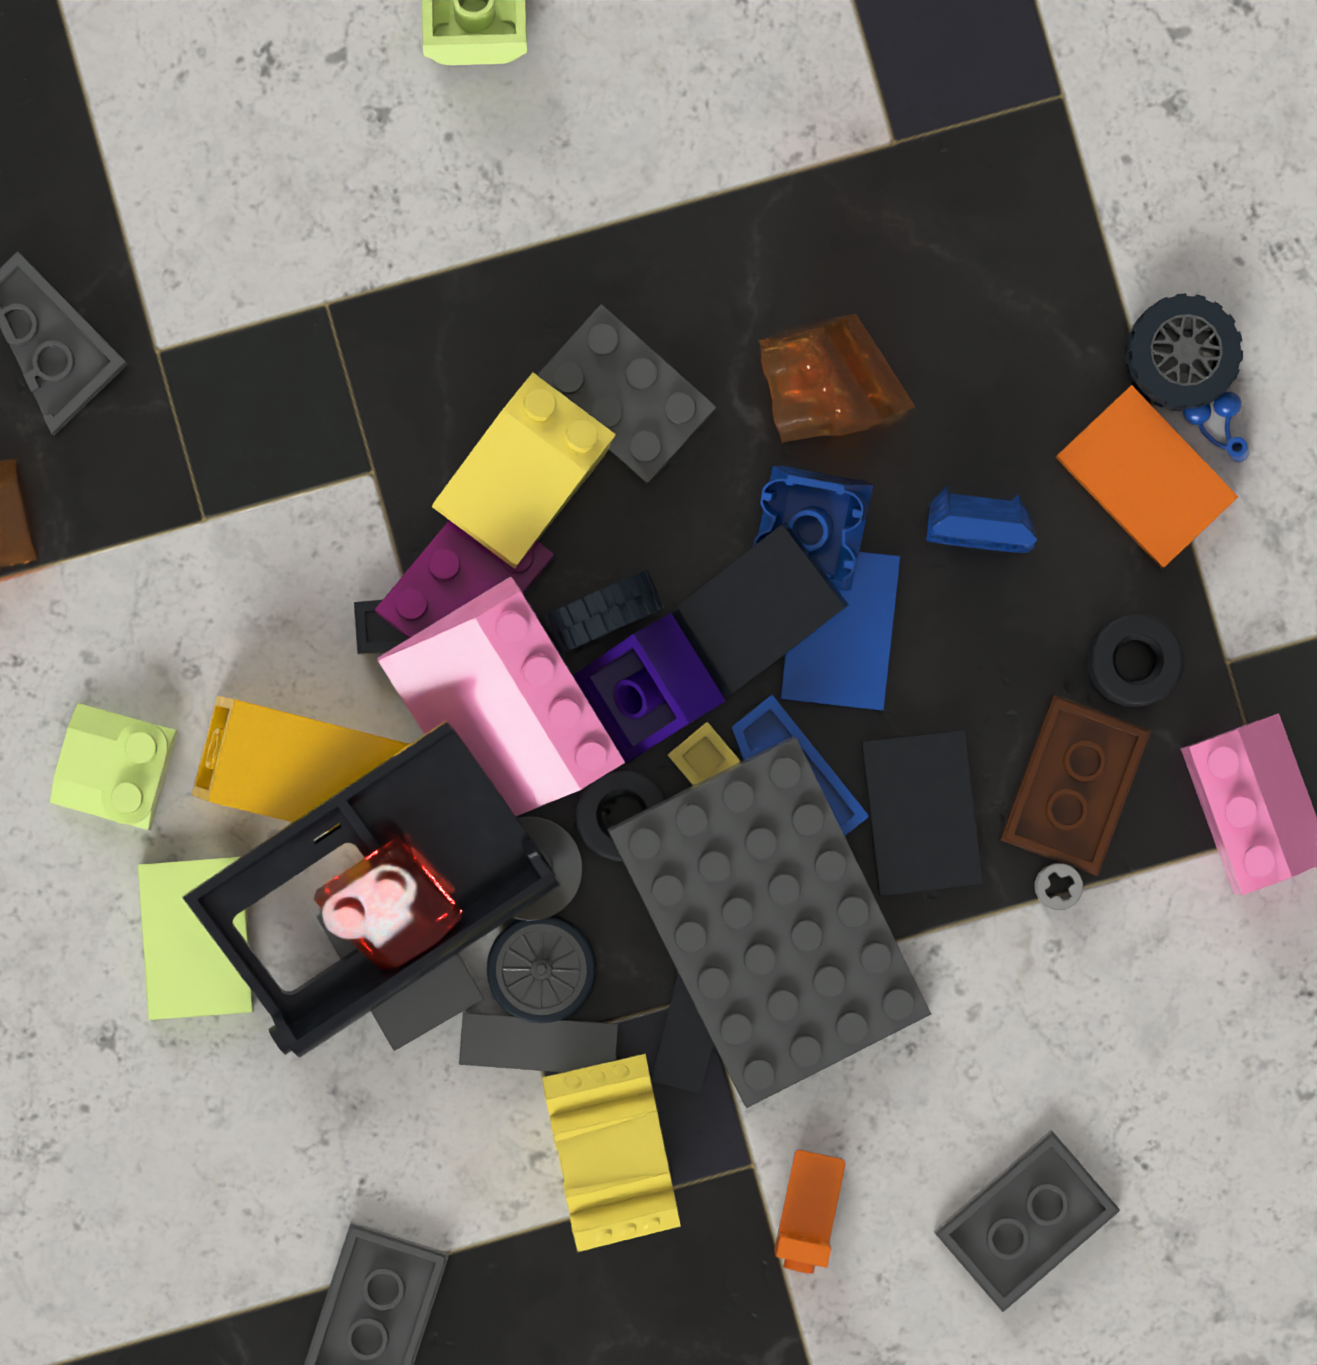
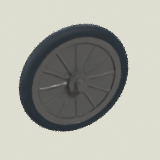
[487,916,596,1023]

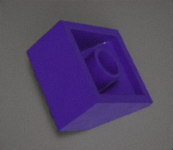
[573,613,726,763]

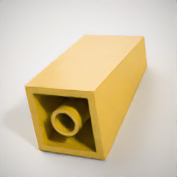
[191,695,410,832]

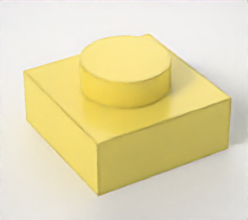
[668,722,740,786]

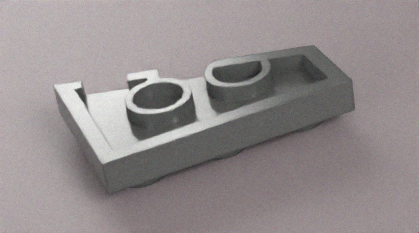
[0,251,128,436]

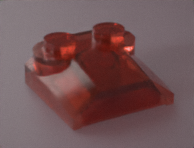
[314,836,463,970]

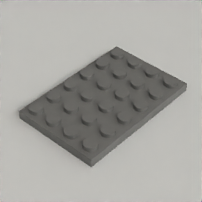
[607,736,931,1109]

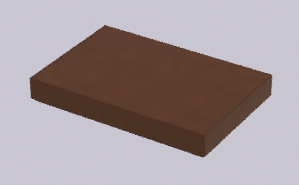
[1000,695,1151,876]

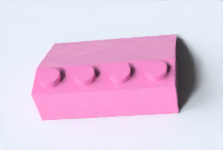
[377,576,625,816]

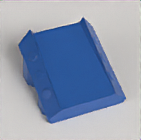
[753,466,873,590]
[926,486,1037,553]

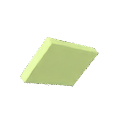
[138,857,254,1020]

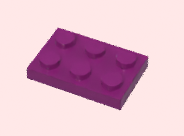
[375,520,554,639]

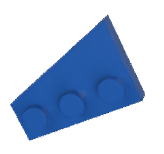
[731,695,869,836]

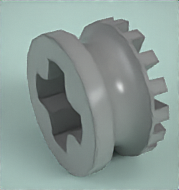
[1034,864,1083,910]

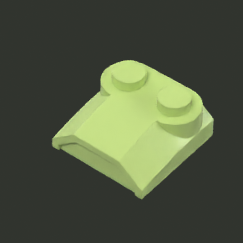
[422,0,527,65]
[50,703,178,830]

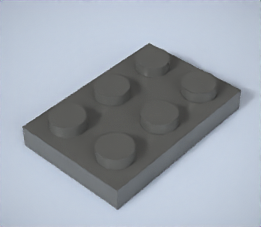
[537,304,716,485]

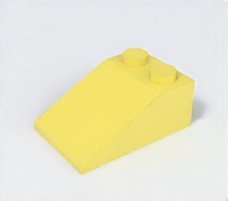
[432,373,616,569]

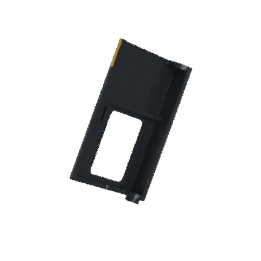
[182,720,561,1058]

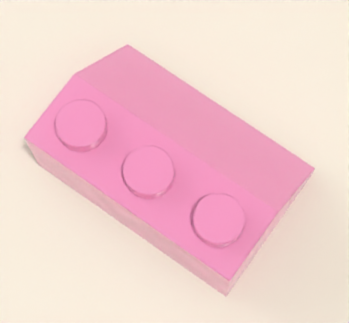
[1181,713,1317,895]

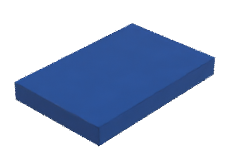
[780,552,900,711]

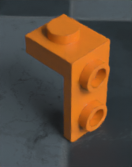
[774,1149,846,1274]

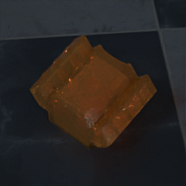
[759,314,916,443]

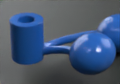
[1183,392,1249,462]

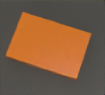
[1055,385,1238,569]

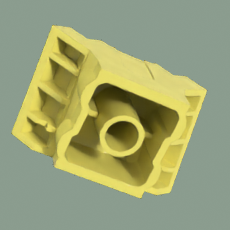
[542,1054,681,1252]

